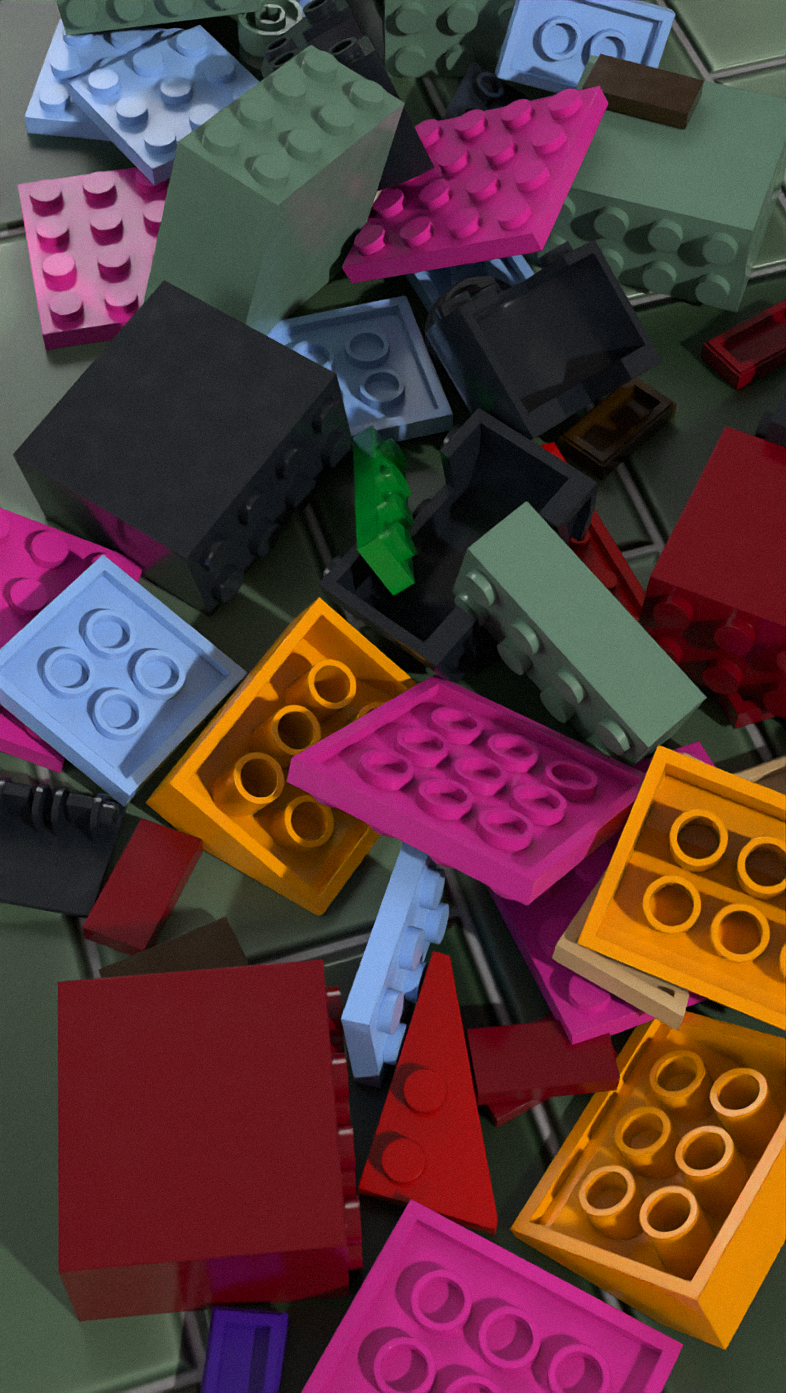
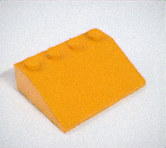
[145,597,418,916]
[577,745,786,1031]
[510,1011,786,1350]

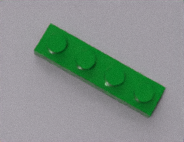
[353,425,417,596]

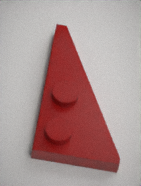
[358,951,498,1235]

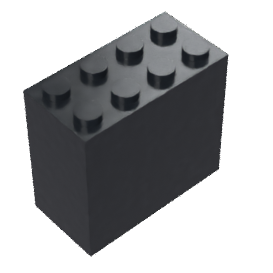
[13,280,352,617]

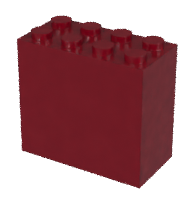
[639,426,786,718]
[58,959,363,1321]

